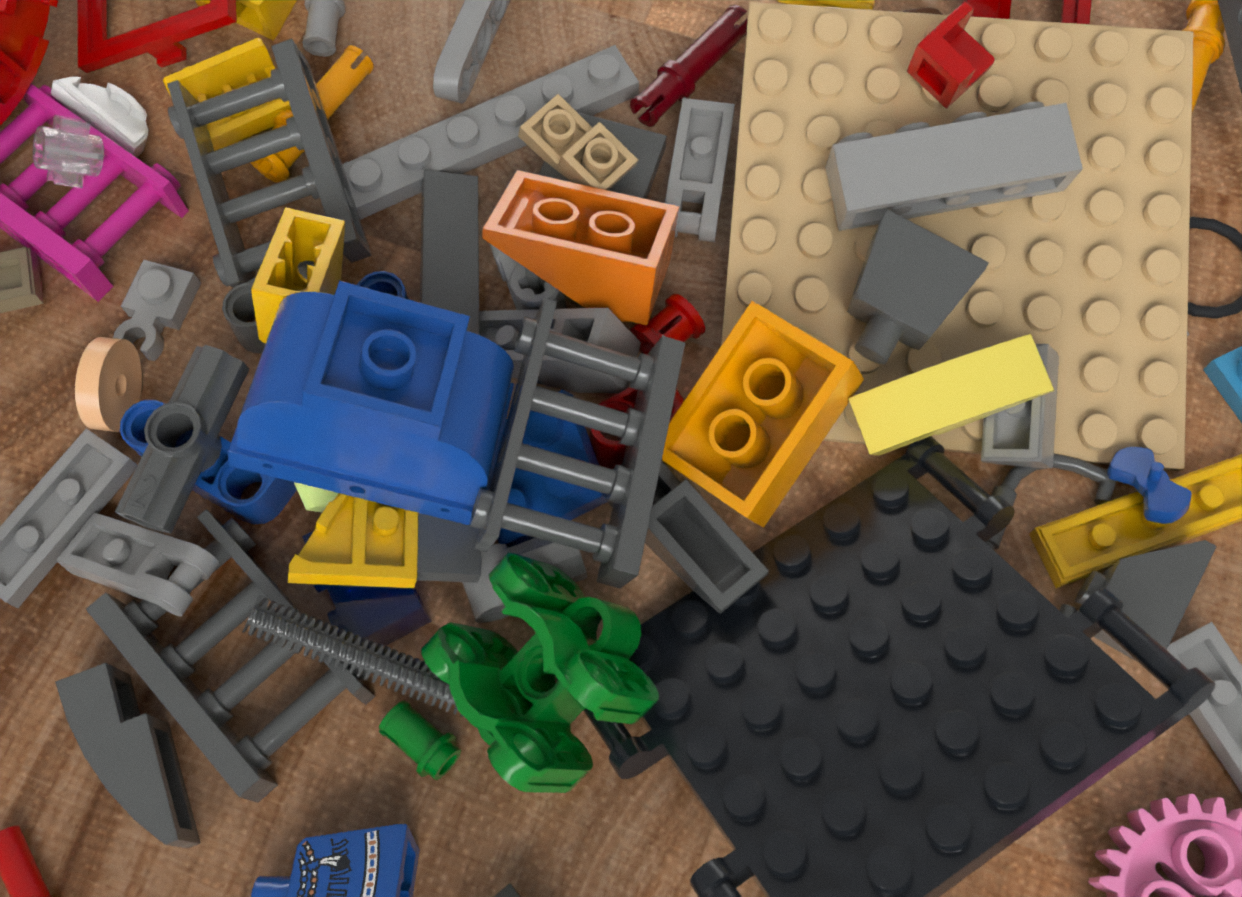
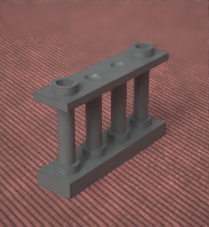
[167,39,372,288]
[469,298,685,588]
[86,509,375,803]

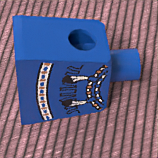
[251,824,420,897]

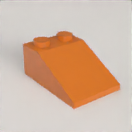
[482,170,680,325]

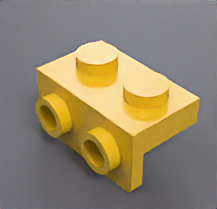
[163,38,292,151]

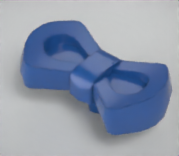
[1107,447,1192,524]

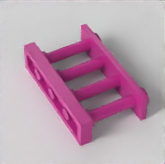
[0,84,189,302]

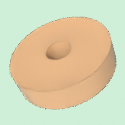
[75,337,142,432]

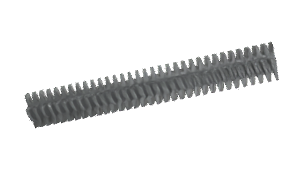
[242,595,463,717]

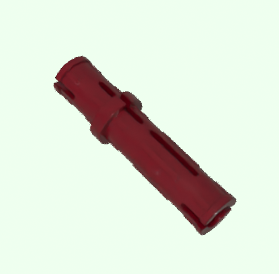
[630,4,748,127]

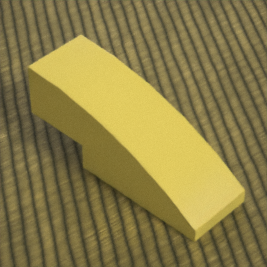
[848,334,1055,456]

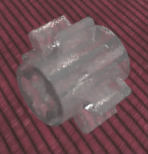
[33,115,104,188]

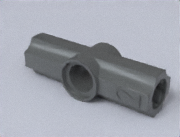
[115,345,249,534]

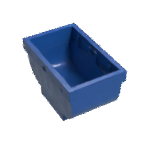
[228,281,514,525]

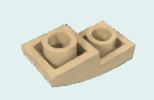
[518,94,638,190]

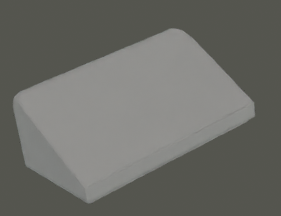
[981,344,1059,468]

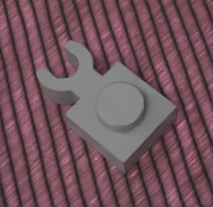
[113,259,201,361]

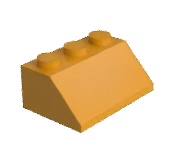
[662,301,864,528]

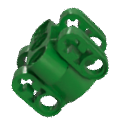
[421,553,659,793]

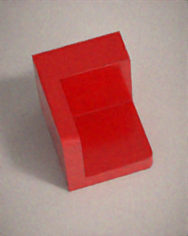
[906,1,995,109]

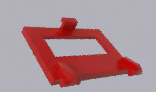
[77,0,237,73]

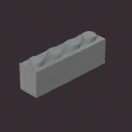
[825,102,1083,231]

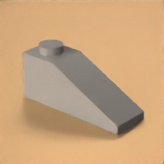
[479,308,641,393]

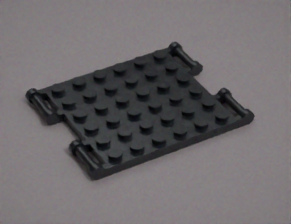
[556,436,1215,897]

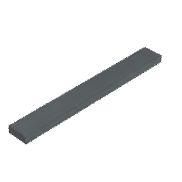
[417,170,481,583]

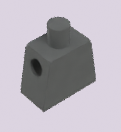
[847,209,989,364]

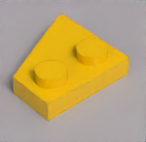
[288,493,418,588]

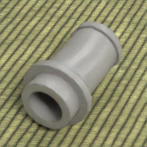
[302,0,346,57]

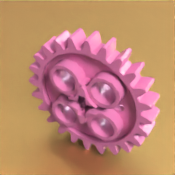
[1088,794,1242,897]

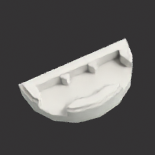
[51,76,149,158]

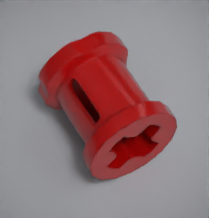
[630,293,706,355]

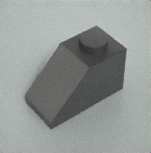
[1075,540,1217,661]

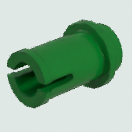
[378,700,461,781]

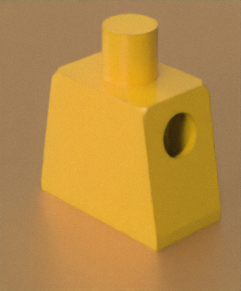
[251,207,345,344]

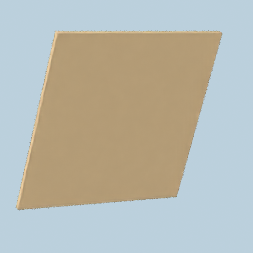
[721,2,1193,471]

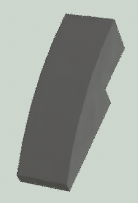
[608,461,769,614]
[55,663,201,848]

